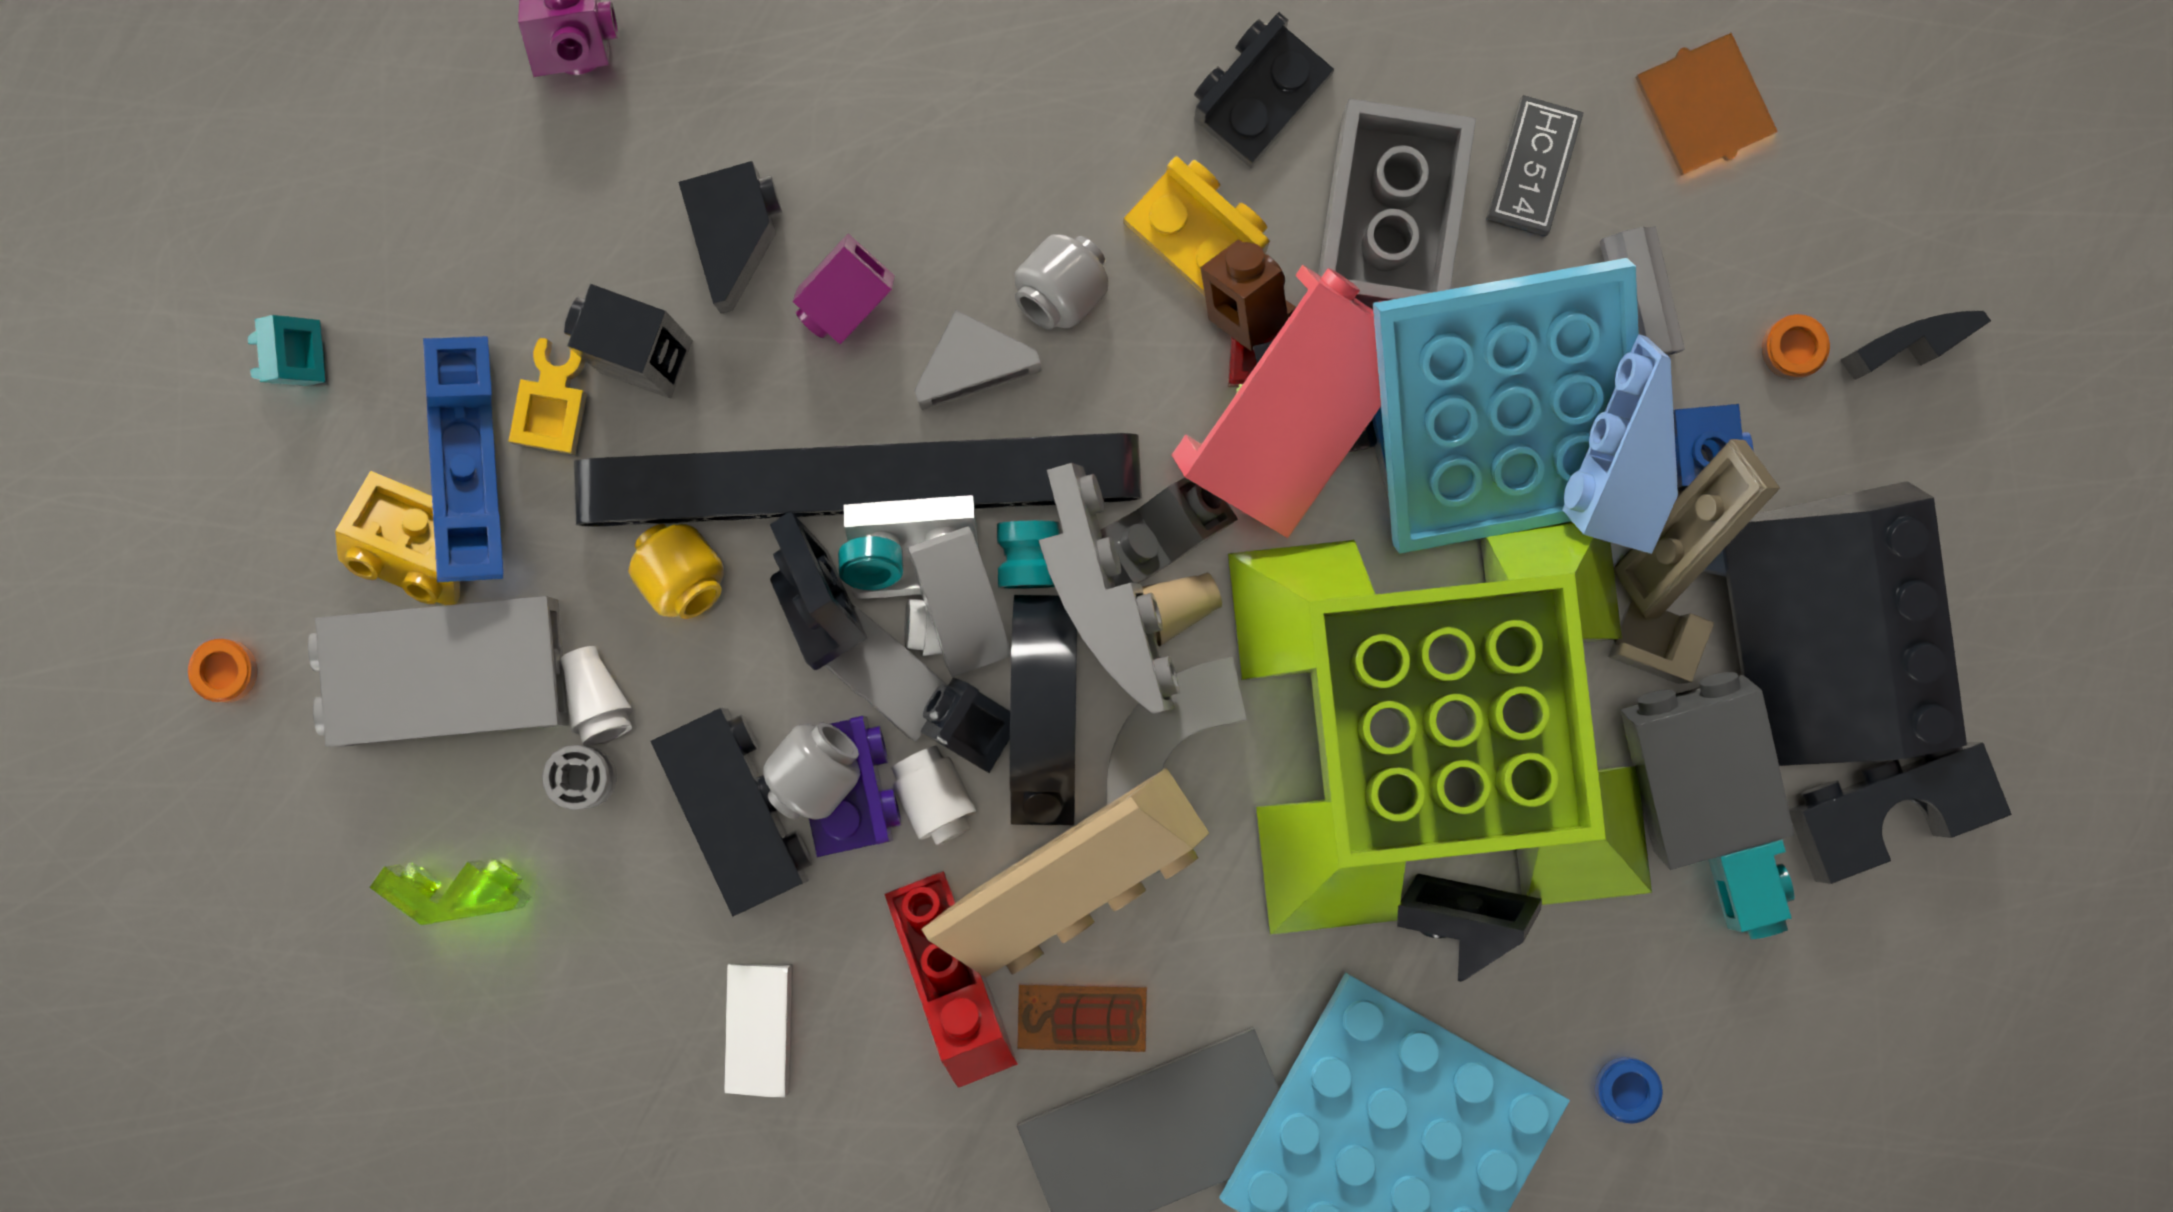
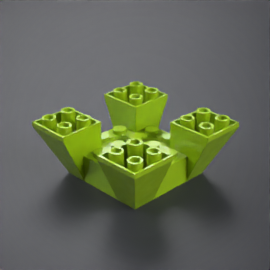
[1227,521,1652,935]

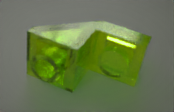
[369,858,532,925]

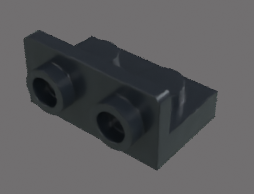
[1194,12,1334,168]
[770,511,867,670]

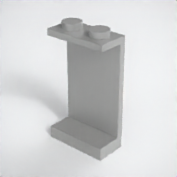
[308,596,569,747]

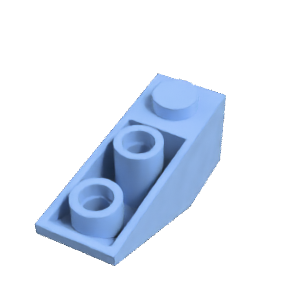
[1562,334,1678,554]

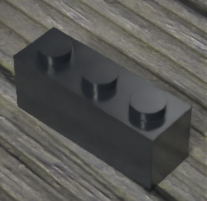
[564,284,693,399]
[650,708,812,917]

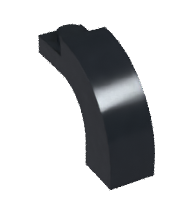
[1010,595,1077,826]

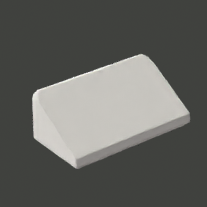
[725,964,792,1098]

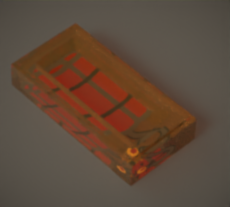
[1017,983,1147,1052]

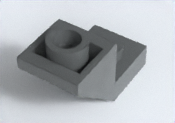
[1100,477,1238,587]

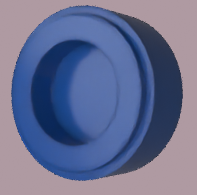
[1595,1057,1663,1124]

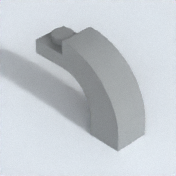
[1106,657,1247,874]

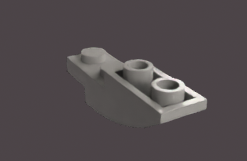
[1039,463,1180,714]

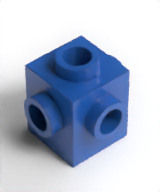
[1673,404,1754,492]

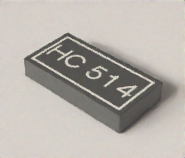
[1486,95,1584,236]

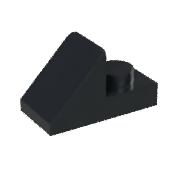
[1397,873,1542,982]

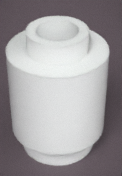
[891,745,977,846]

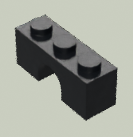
[1789,742,2012,884]

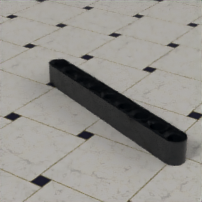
[574,433,1142,527]

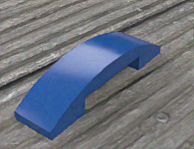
[423,336,503,582]

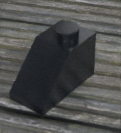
[678,161,782,314]

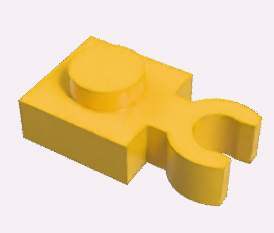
[508,337,587,455]

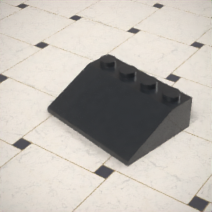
[1722,481,1967,766]

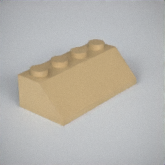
[921,767,1209,978]

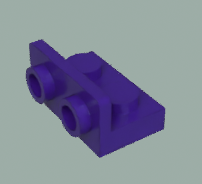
[809,715,902,857]

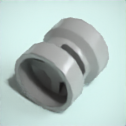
[542,745,617,810]

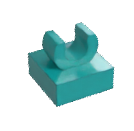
[248,315,326,386]

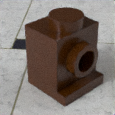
[1200,239,1296,351]

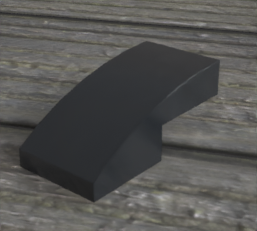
[1840,310,1991,380]

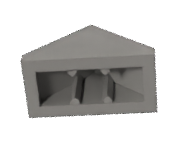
[914,310,1041,410]

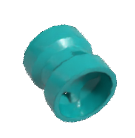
[997,520,1060,589]

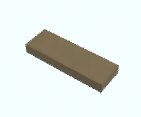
[1614,439,1780,618]

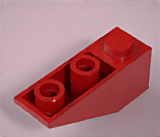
[884,871,1018,1088]

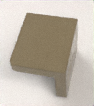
[1608,600,1715,684]

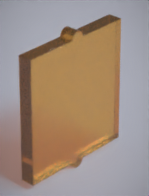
[1635,33,1778,176]

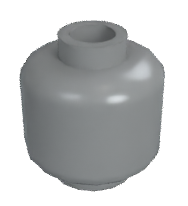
[1015,234,1108,329]
[763,722,860,820]

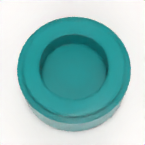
[838,536,903,590]

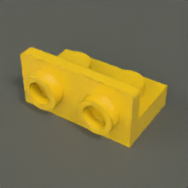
[1123,156,1270,296]
[335,471,460,606]

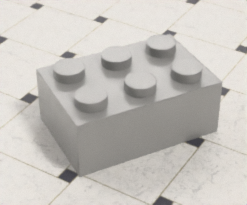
[1318,98,1476,309]

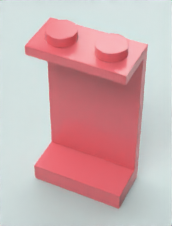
[1171,265,1382,538]

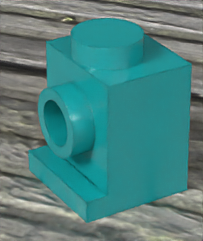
[1708,839,1795,939]

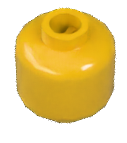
[628,524,724,619]

